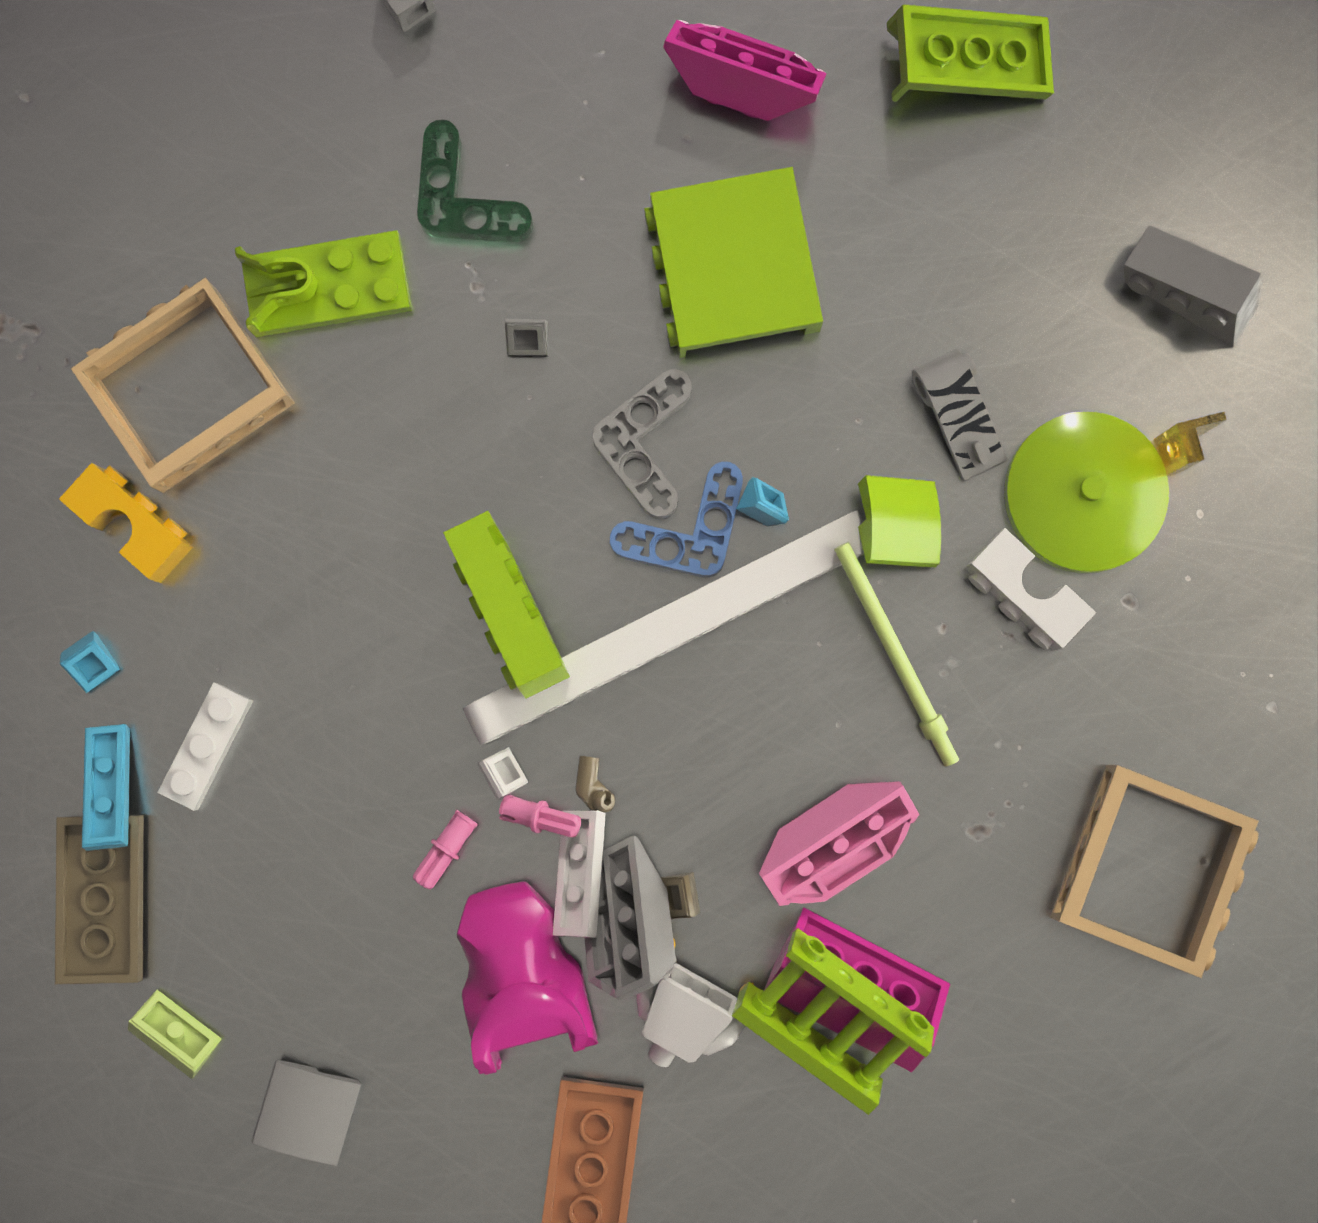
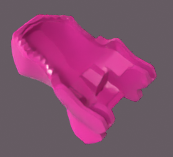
[457,881,598,1075]

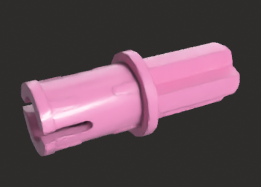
[499,794,581,837]
[413,810,478,889]

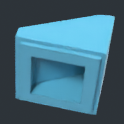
[60,631,120,693]

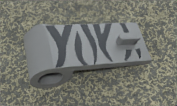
[912,349,1007,481]

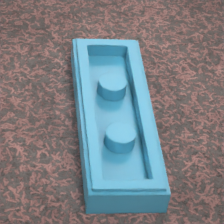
[82,724,130,851]

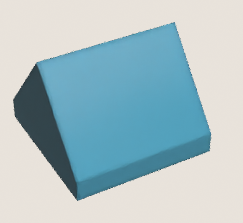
[736,477,789,526]

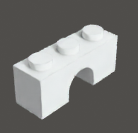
[965,528,1096,651]

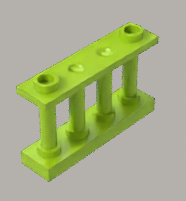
[732,928,934,1115]

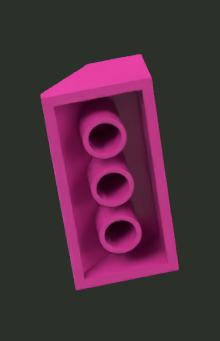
[764,907,950,1072]

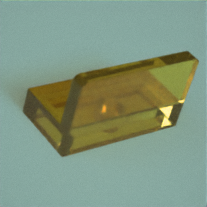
[1153,412,1227,477]

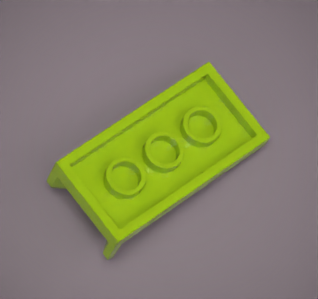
[886,4,1054,102]
[235,230,412,337]

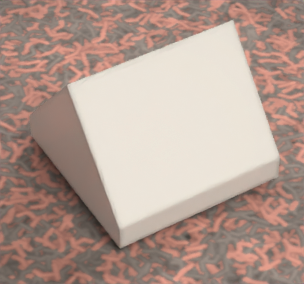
[478,747,528,800]

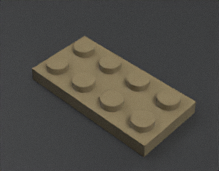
[55,815,144,984]

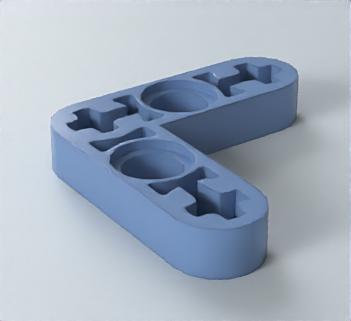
[610,462,743,578]

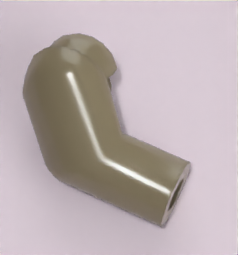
[575,756,615,813]

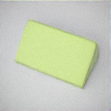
[128,990,222,1079]

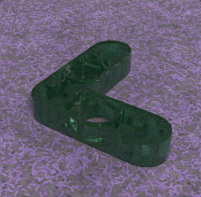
[417,119,534,242]

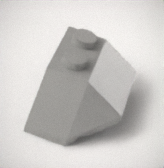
[585,835,676,1001]

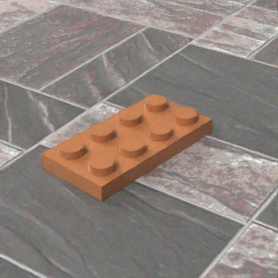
[542,1077,644,1223]

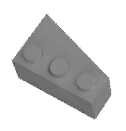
[1124,225,1262,347]

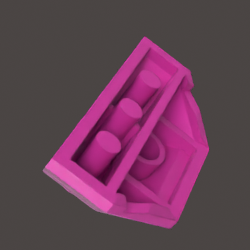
[663,20,827,121]

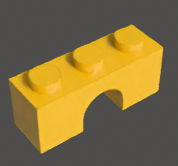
[59,463,193,583]

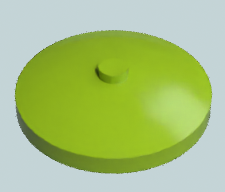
[1004,412,1169,573]

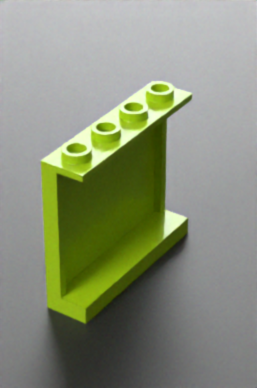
[644,166,823,358]

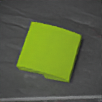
[858,475,941,568]

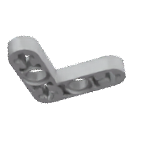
[592,369,692,519]

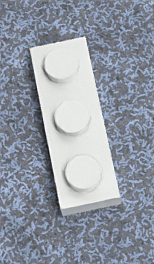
[157,682,253,811]
[553,811,605,938]

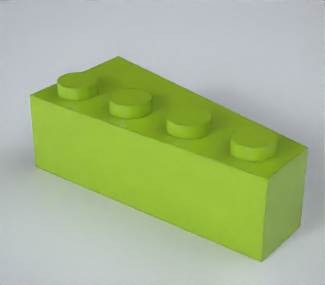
[443,511,570,699]

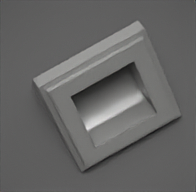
[505,319,548,356]

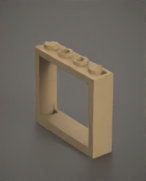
[71,277,295,493]
[1050,765,1259,978]

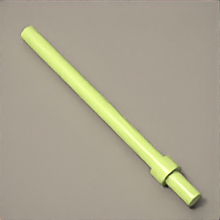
[834,542,959,767]

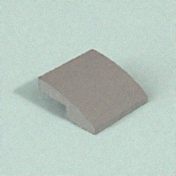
[251,1060,361,1166]

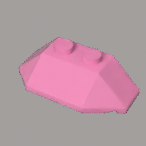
[759,781,919,906]

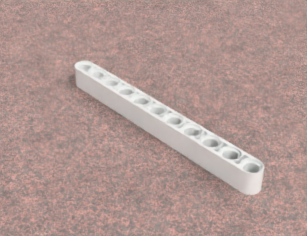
[463,510,864,745]

